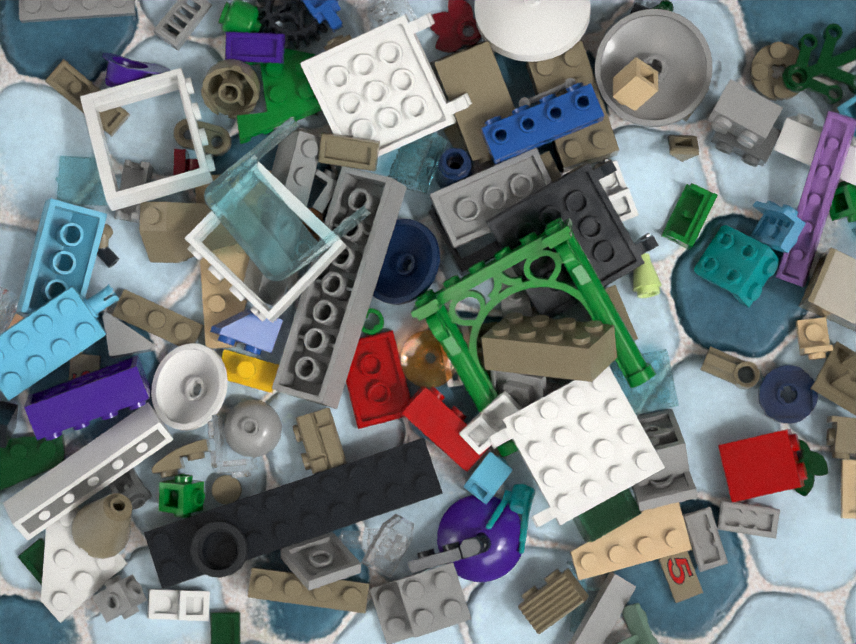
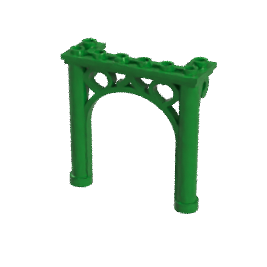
[411,217,656,457]

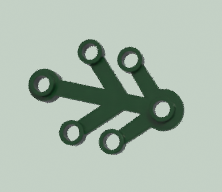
[782,23,856,104]

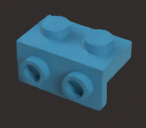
[750,200,806,253]

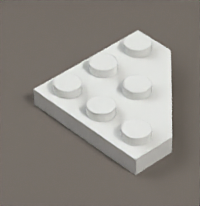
[41,507,128,623]

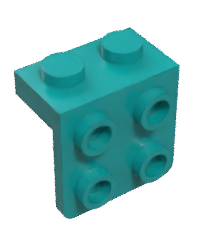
[694,225,780,308]

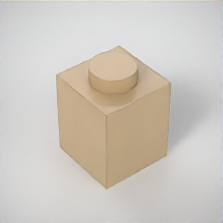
[613,57,658,111]

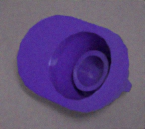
[102,53,171,87]

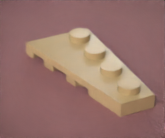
[570,502,692,580]

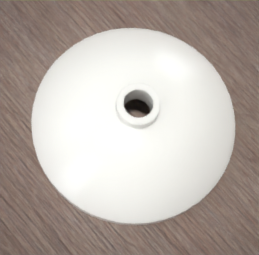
[151,343,228,431]

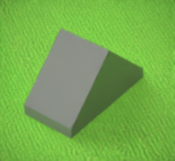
[103,312,157,359]

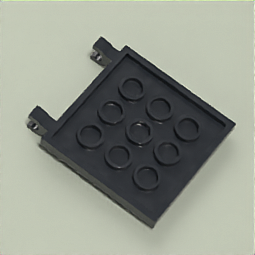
[486,158,659,319]

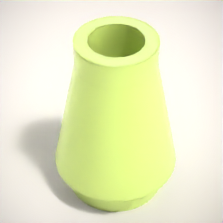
[633,253,662,298]

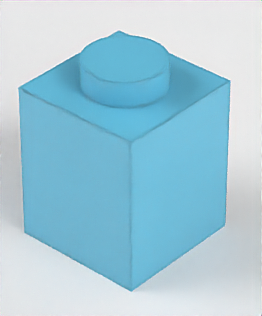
[463,452,513,504]

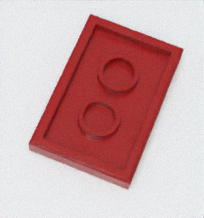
[346,330,411,429]

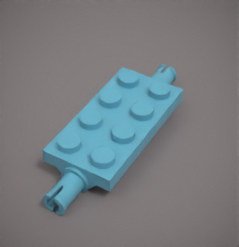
[0,284,119,401]

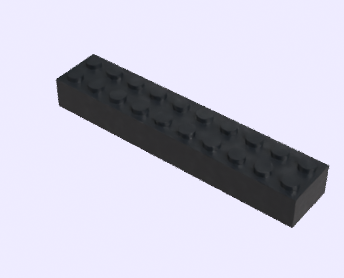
[144,438,443,589]

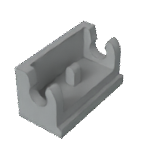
[114,160,153,223]

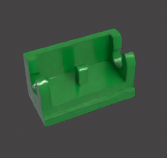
[661,183,718,250]

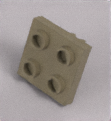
[811,341,856,416]

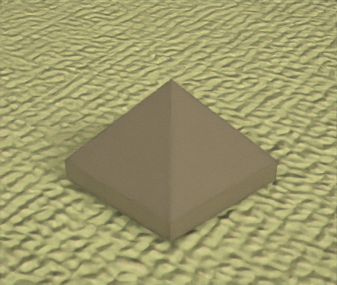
[668,135,699,162]

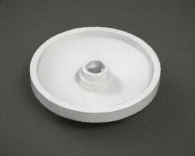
[475,0,591,62]

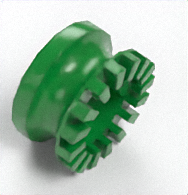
[362,308,384,335]

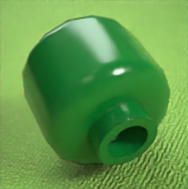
[218,0,261,34]

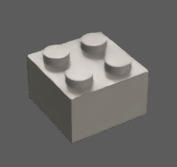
[707,79,783,149]

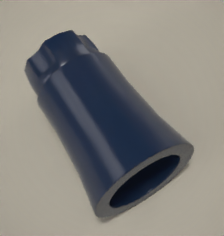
[435,148,475,189]

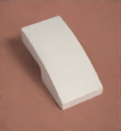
[599,160,639,222]
[459,390,523,455]
[147,589,210,621]

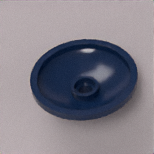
[373,219,440,305]

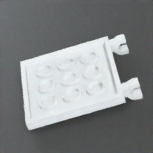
[300,13,472,168]
[488,366,665,528]

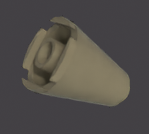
[72,493,132,559]

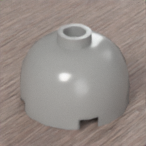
[223,399,282,458]

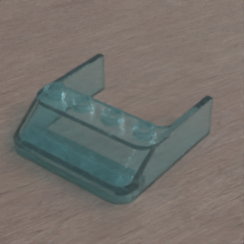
[204,117,371,281]

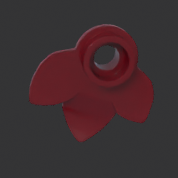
[430,0,482,53]

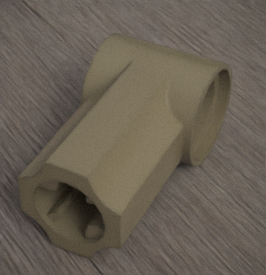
[700,346,760,390]

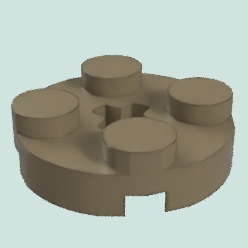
[750,42,809,101]

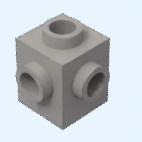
[93,574,147,623]

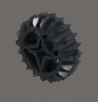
[257,0,328,49]

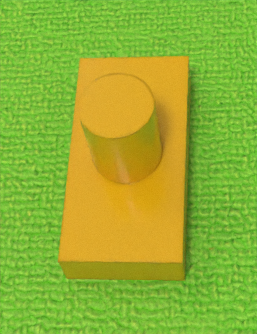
[221,349,279,393]

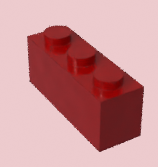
[399,386,489,472]

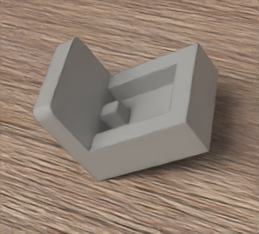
[313,169,339,217]

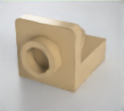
[795,317,833,360]

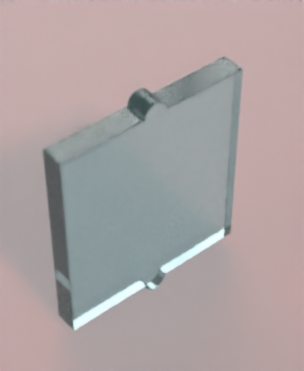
[55,156,108,206]

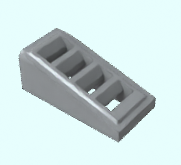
[153,0,212,51]

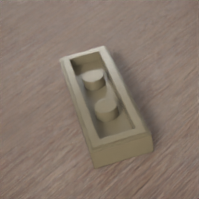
[45,59,130,137]

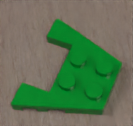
[237,48,322,144]

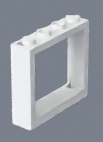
[80,68,216,211]
[184,162,347,323]

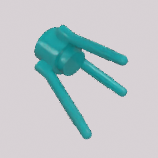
[486,484,535,554]

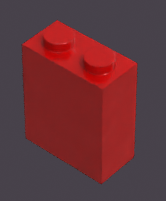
[718,428,808,503]

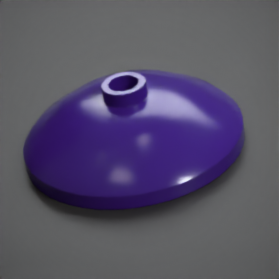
[437,495,521,582]

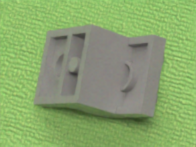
[631,409,698,511]
[369,562,471,644]

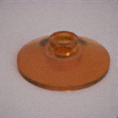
[400,330,456,388]

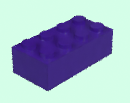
[24,355,150,441]

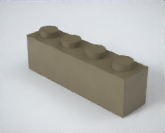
[248,567,370,613]

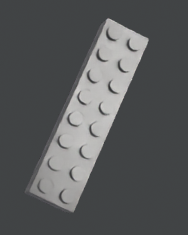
[272,166,407,409]

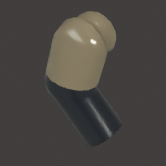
[97,224,120,268]

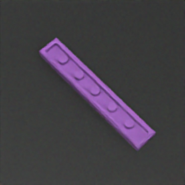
[776,111,856,287]

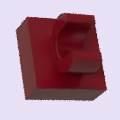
[173,149,200,176]

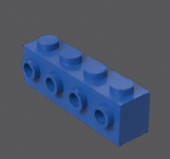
[481,82,605,165]

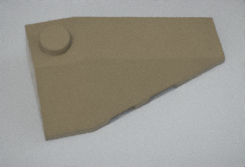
[139,202,262,263]

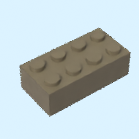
[526,41,619,173]
[481,312,617,382]

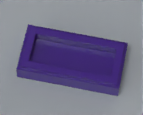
[225,32,285,64]

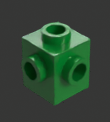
[829,181,856,223]
[159,474,205,518]

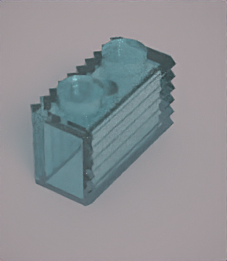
[387,132,448,194]

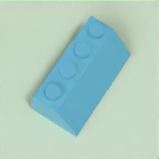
[16,198,107,315]

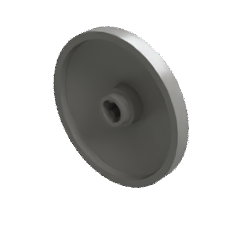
[595,9,712,127]

